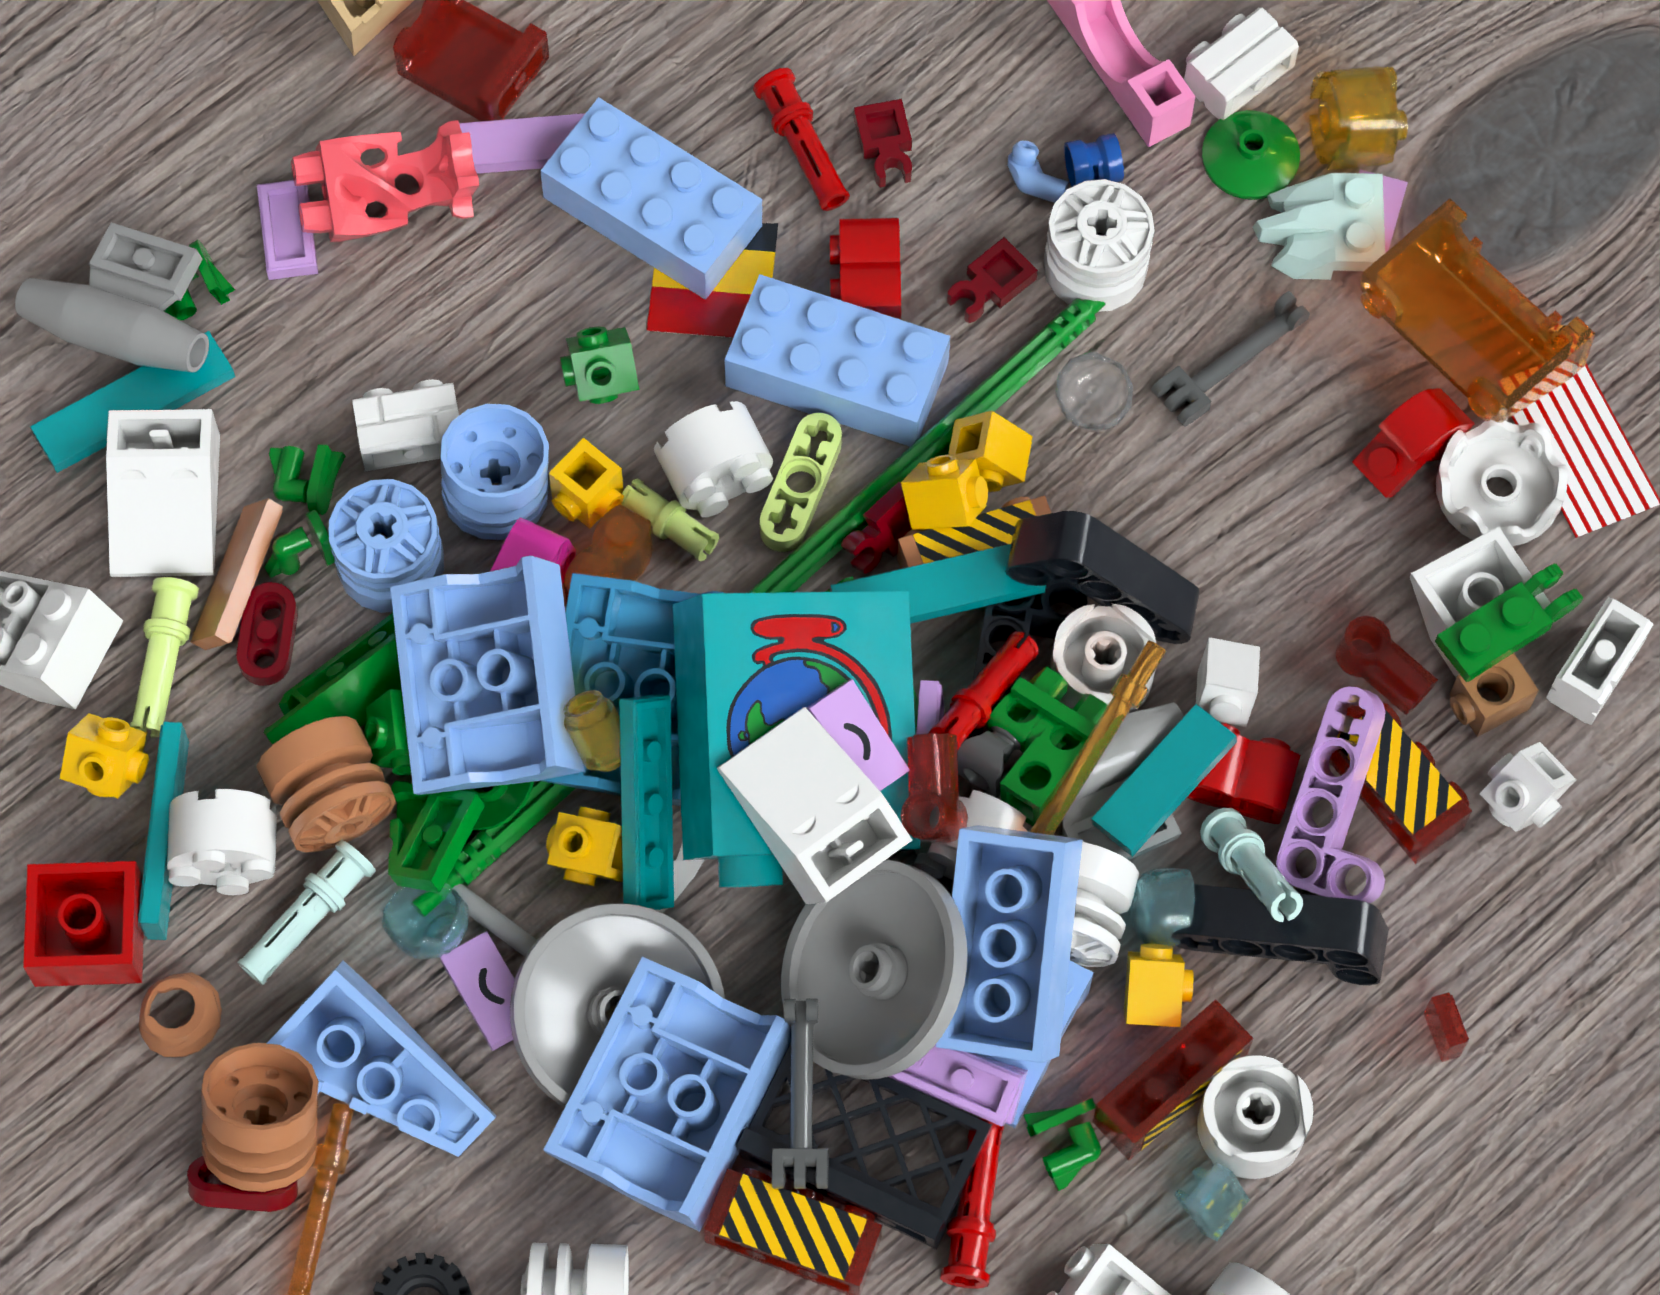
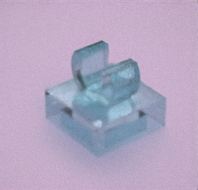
[1175,1162,1250,1241]

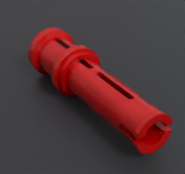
[753,68,850,211]
[940,1118,1004,1289]

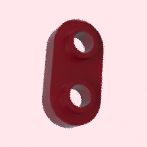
[236,582,298,686]
[187,1156,298,1212]

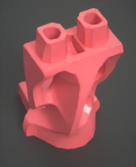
[291,120,479,242]

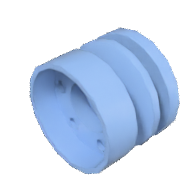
[440,404,549,540]
[329,479,444,613]

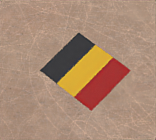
[647,223,778,338]

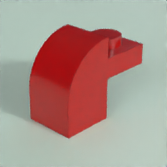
[1352,388,1475,498]

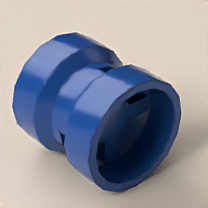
[1064,133,1124,187]

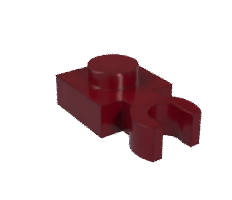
[853,99,912,188]
[947,237,1038,323]
[841,482,912,574]

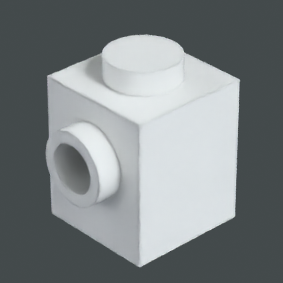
[1196,638,1260,727]

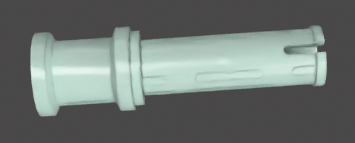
[1200,808,1303,922]
[237,840,376,985]

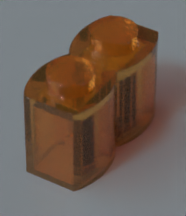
[564,505,653,603]

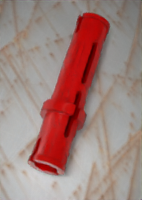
[929,632,1038,754]

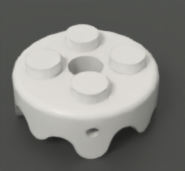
[1436,417,1568,546]

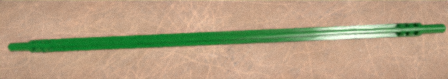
[410,298,1106,917]

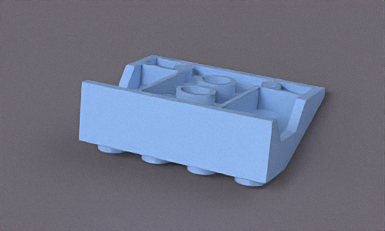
[390,556,585,795]
[544,957,792,1232]

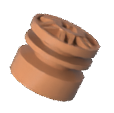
[256,716,396,853]
[201,1043,319,1192]

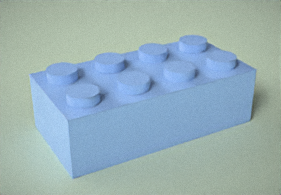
[540,97,762,300]
[724,274,951,447]
[936,825,1083,1063]

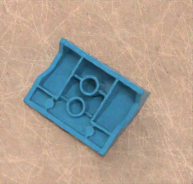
[540,573,724,806]

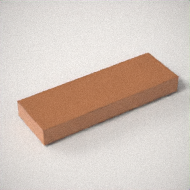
[190,498,283,650]

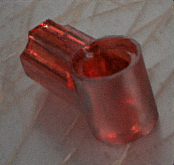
[1336,616,1438,716]
[901,733,968,843]

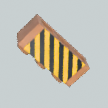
[897,496,1051,569]

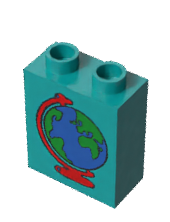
[673,591,921,888]

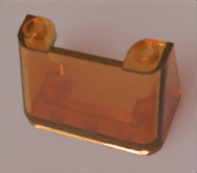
[1360,198,1595,423]

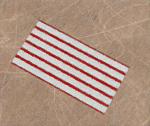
[1495,352,1660,538]

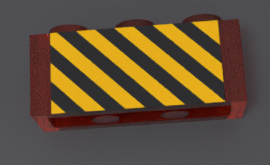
[1329,702,1472,864]
[1092,999,1253,1161]
[704,1168,883,1295]

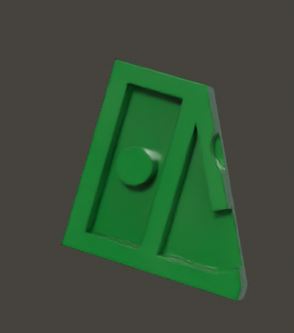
[388,781,485,893]

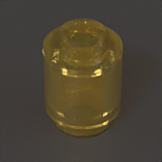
[563,690,621,772]

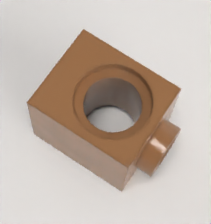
[1450,653,1539,737]

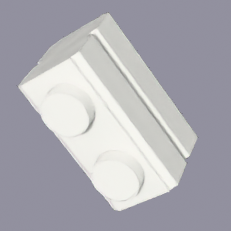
[1184,7,1299,120]
[352,379,459,472]
[1546,597,1653,725]

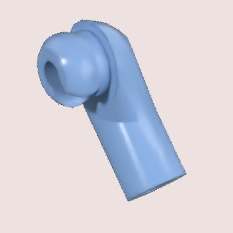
[1007,141,1069,203]

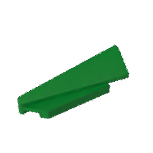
[263,613,402,745]

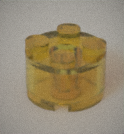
[1309,66,1408,170]

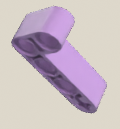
[1276,686,1385,903]

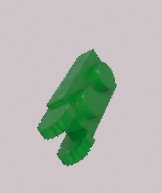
[1435,563,1583,682]

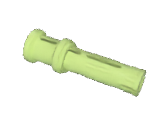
[130,577,199,737]

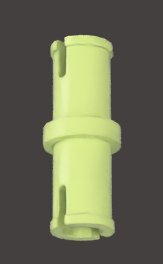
[620,478,719,562]

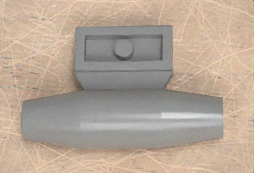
[15,222,209,372]
[984,702,1184,860]

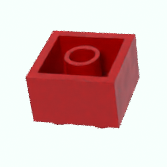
[23,861,144,987]

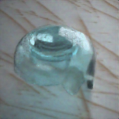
[1128,868,1195,947]
[382,882,469,960]

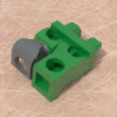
[956,667,1108,831]

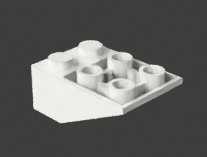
[106,409,220,577]
[0,571,123,710]
[717,707,912,904]

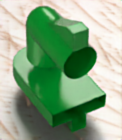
[164,240,235,320]
[269,444,346,515]
[265,510,335,578]
[1023,1098,1102,1191]

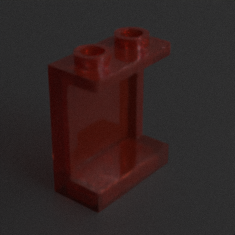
[393,0,549,122]

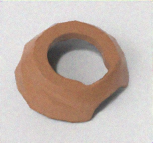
[139,972,222,1057]

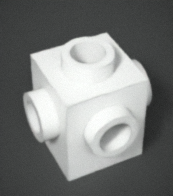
[1480,742,1576,832]

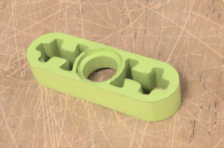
[760,413,842,552]

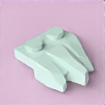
[1253,173,1386,280]

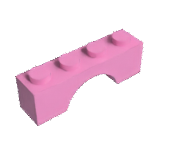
[1047,0,1196,147]

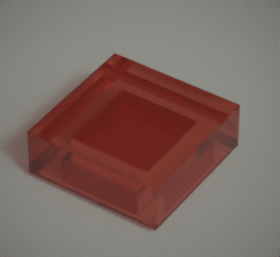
[1424,992,1469,1062]

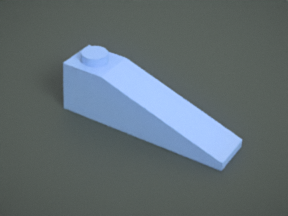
[266,960,496,1157]

